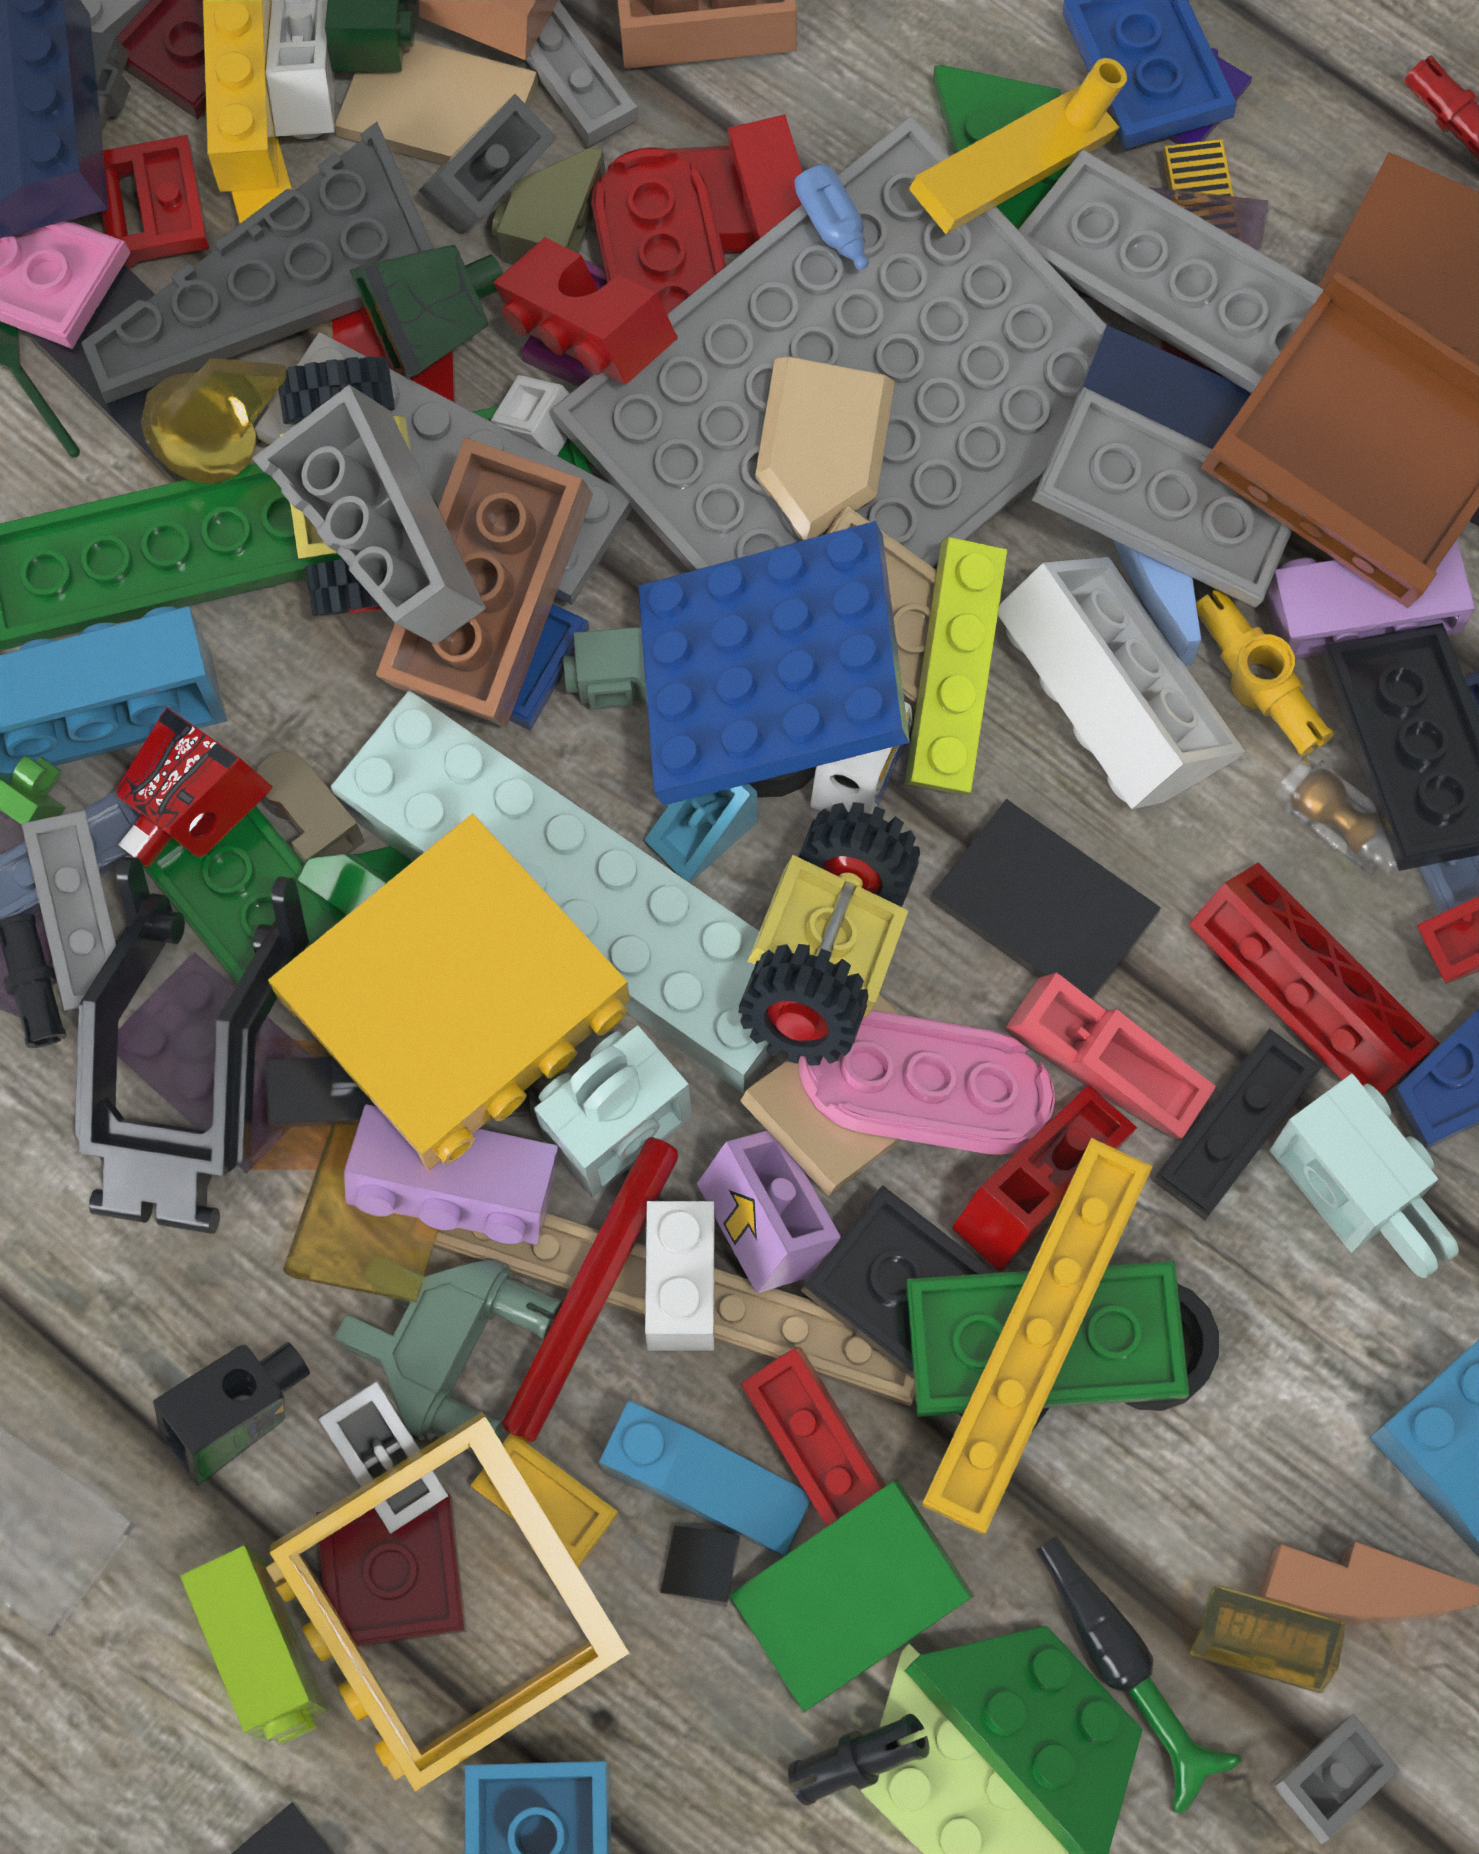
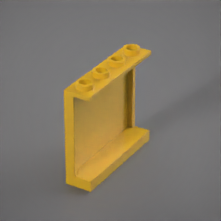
[268,813,630,1171]

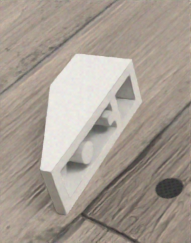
[265,0,336,139]

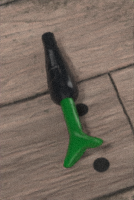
[1035,1536,1241,1813]

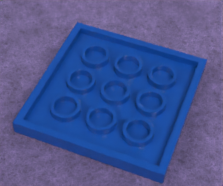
[638,521,910,806]

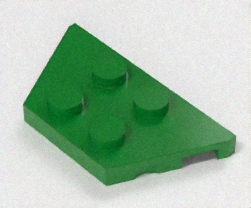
[933,65,1071,230]
[904,1625,1143,1854]

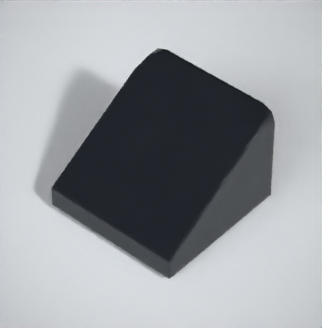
[660,1525,740,1607]

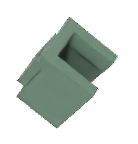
[563,627,647,709]

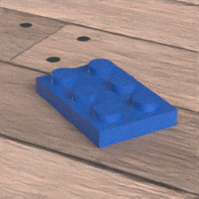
[1062,0,1236,150]

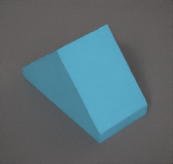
[644,784,758,882]

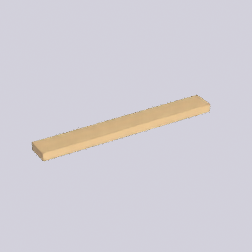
[412,1213,915,1406]

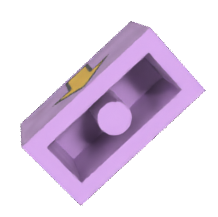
[697,1131,841,1293]

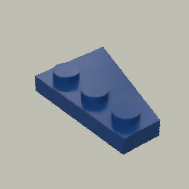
[1392,1008,1479,1149]

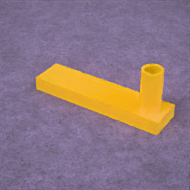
[909,58,1127,234]

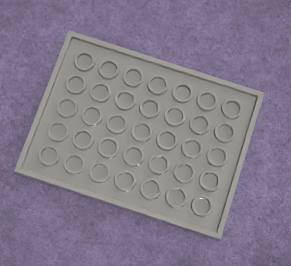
[551,116,1107,571]

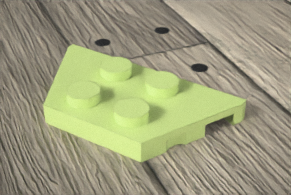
[860,1644,1069,1854]

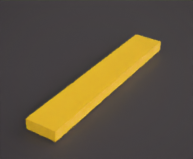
[922,1138,1153,1536]

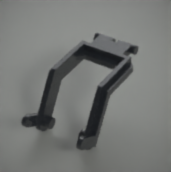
[75,856,309,1234]

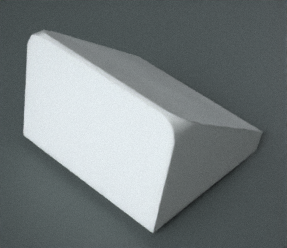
[491,375,569,456]

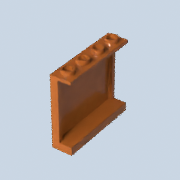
[1318,152,1479,359]
[1200,271,1479,609]

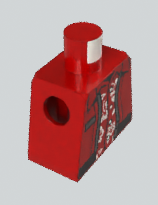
[117,707,273,868]

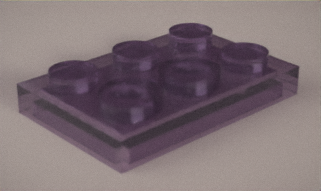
[117,952,313,1174]

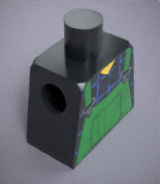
[153,1342,310,1486]

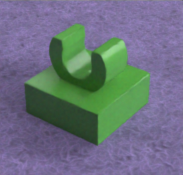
[0,756,66,824]

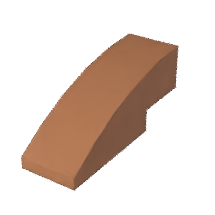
[1256,1542,1479,1624]

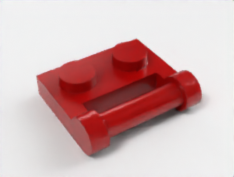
[101,135,209,269]

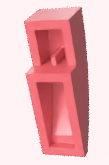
[1004,972,1216,1139]

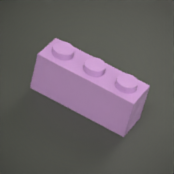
[1265,541,1475,659]
[344,1104,558,1245]

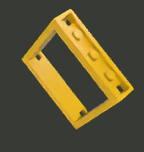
[265,1412,629,1792]

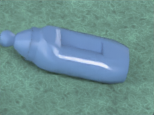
[794,164,869,270]

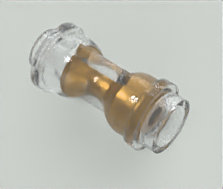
[1274,755,1397,878]

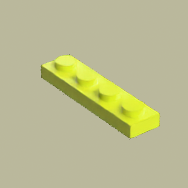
[904,537,1007,796]

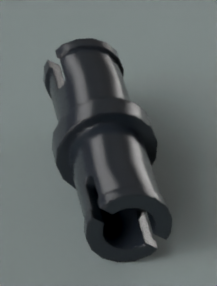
[0,914,67,1048]
[788,1714,930,1806]

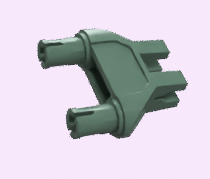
[334,1256,563,1454]

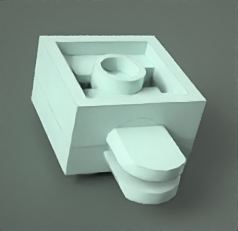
[534,1025,692,1198]
[1269,1073,1459,1278]

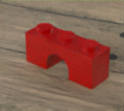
[493,237,678,385]

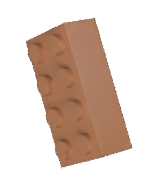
[376,437,593,728]

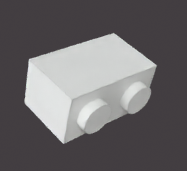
[645,1201,715,1351]

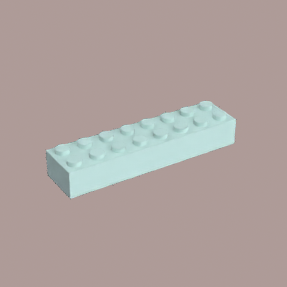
[331,690,774,1094]

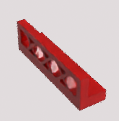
[1188,862,1440,1096]

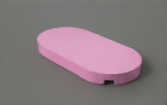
[799,1010,1055,1155]

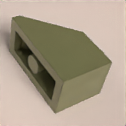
[492,147,605,265]

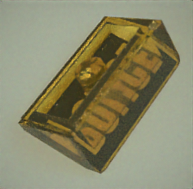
[1190,1585,1345,1694]

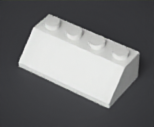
[998,557,1245,809]

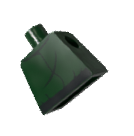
[349,245,503,378]

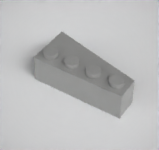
[252,385,486,644]

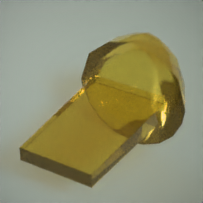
[141,358,286,484]

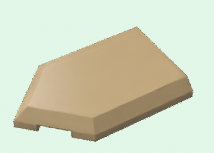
[755,357,895,541]

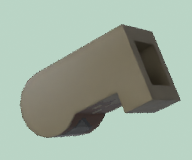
[256,751,365,865]

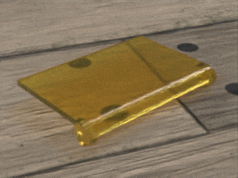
[283,1124,439,1303]

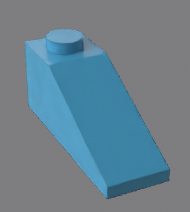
[599,1400,811,1557]

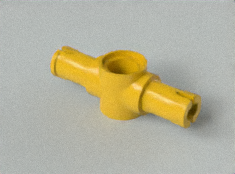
[1196,589,1334,758]

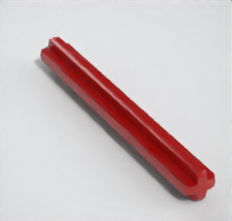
[502,1137,678,1443]

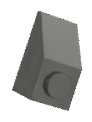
[418,94,557,234]

